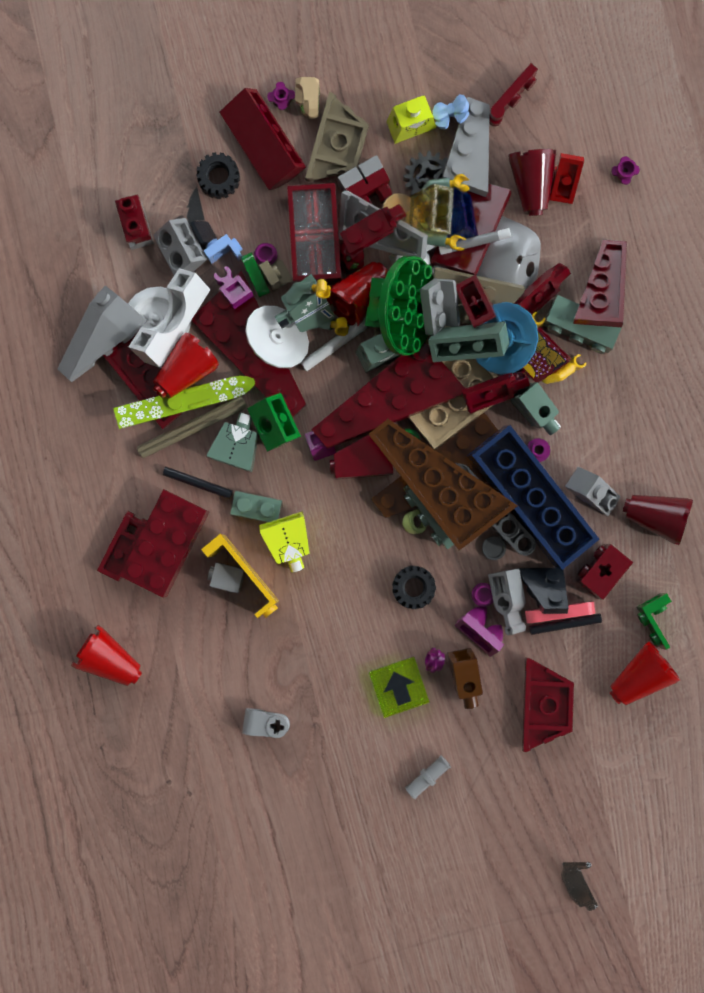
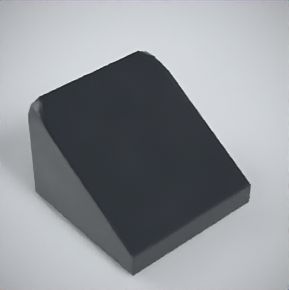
[190,221,217,249]

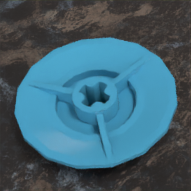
[476,302,538,375]

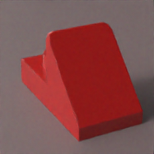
[550,153,584,204]

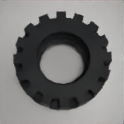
[196,152,240,199]

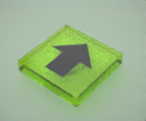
[369,656,430,718]

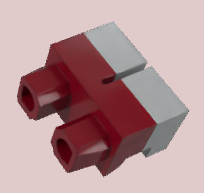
[338,155,392,204]
[115,194,154,250]

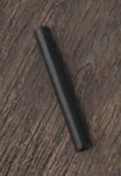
[163,467,233,499]
[529,613,602,635]

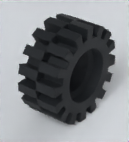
[392,566,436,609]

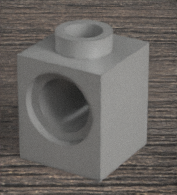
[207,563,245,593]

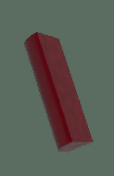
[219,88,306,190]

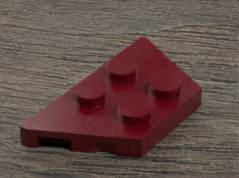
[522,657,574,752]

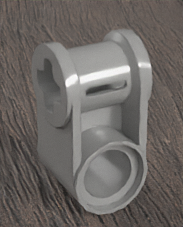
[242,708,290,738]

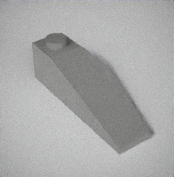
[57,285,147,382]

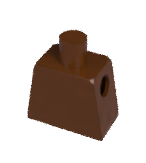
[447,648,483,709]

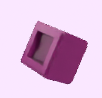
[304,431,336,461]

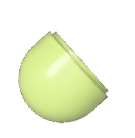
[402,510,427,534]

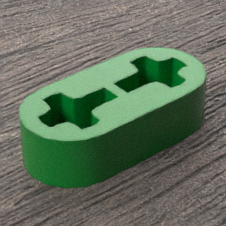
[241,252,270,298]

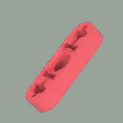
[525,601,596,623]

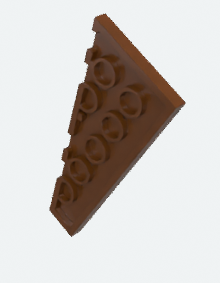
[371,413,498,518]
[369,419,518,551]

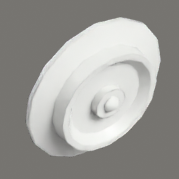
[128,286,192,347]
[245,306,309,368]

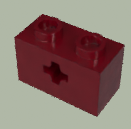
[577,544,633,600]

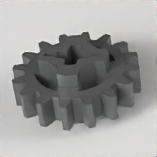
[403,151,453,203]

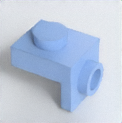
[204,234,243,264]

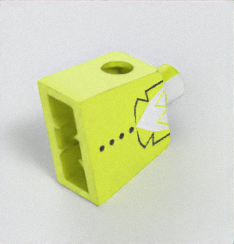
[386,96,436,144]
[259,511,309,572]

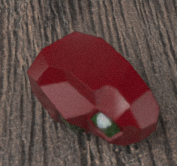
[340,243,364,274]

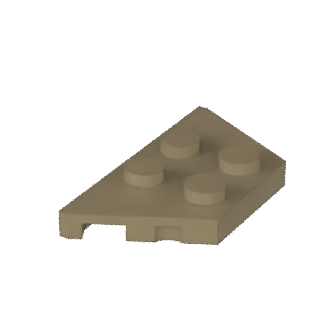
[305,92,369,182]
[434,267,525,325]

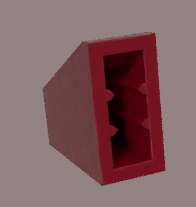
[330,435,393,480]

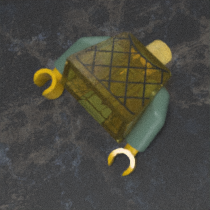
[405,174,470,251]

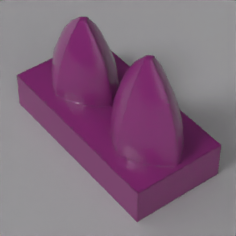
[454,606,504,657]

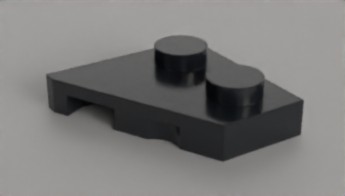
[517,568,569,614]

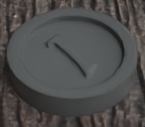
[482,536,506,560]

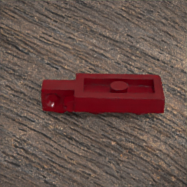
[340,204,407,255]
[514,263,571,315]
[461,371,530,414]

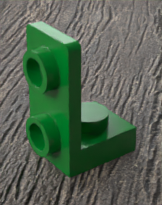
[637,593,672,650]

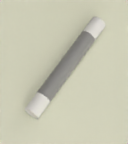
[439,228,512,255]

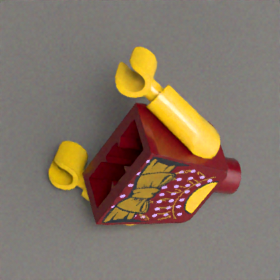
[515,312,586,384]

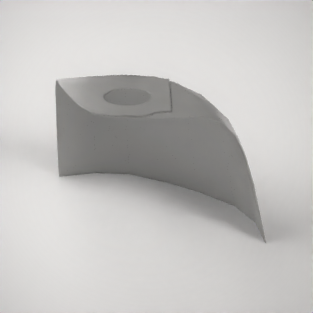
[476,216,541,290]

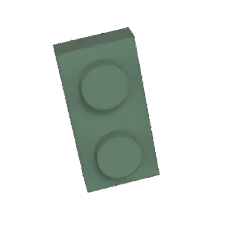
[230,491,282,522]

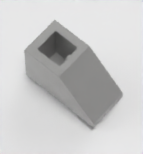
[565,467,620,516]

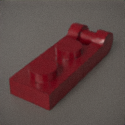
[489,63,538,127]
[97,511,147,581]

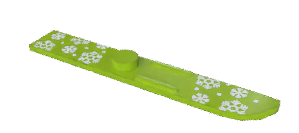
[113,376,255,429]

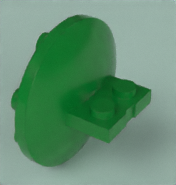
[365,256,434,355]

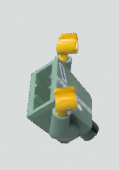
[274,274,349,336]

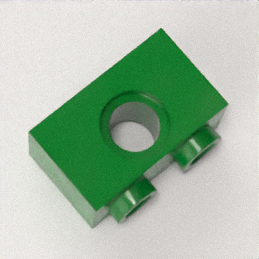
[247,393,301,452]

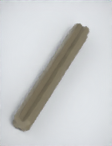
[137,396,247,458]

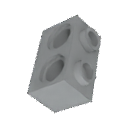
[153,218,207,275]

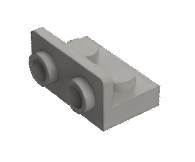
[420,278,460,336]

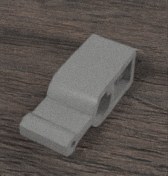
[488,568,526,635]

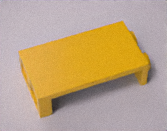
[201,534,279,618]

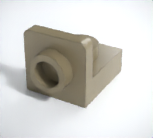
[259,260,293,292]

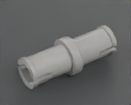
[405,755,451,799]

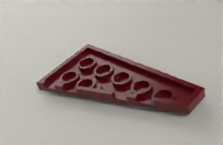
[191,270,306,418]
[311,343,465,449]

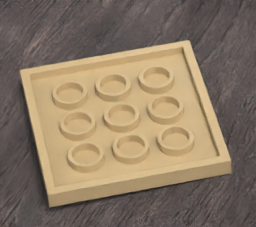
[376,326,498,450]

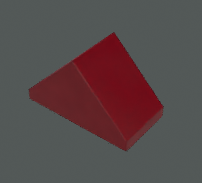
[456,274,496,328]

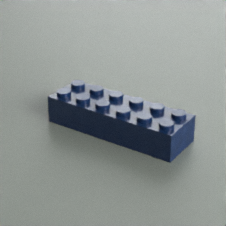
[467,425,600,570]

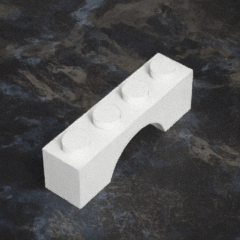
[128,268,210,368]

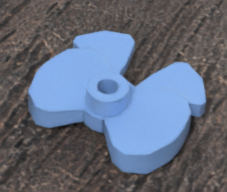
[433,94,469,129]

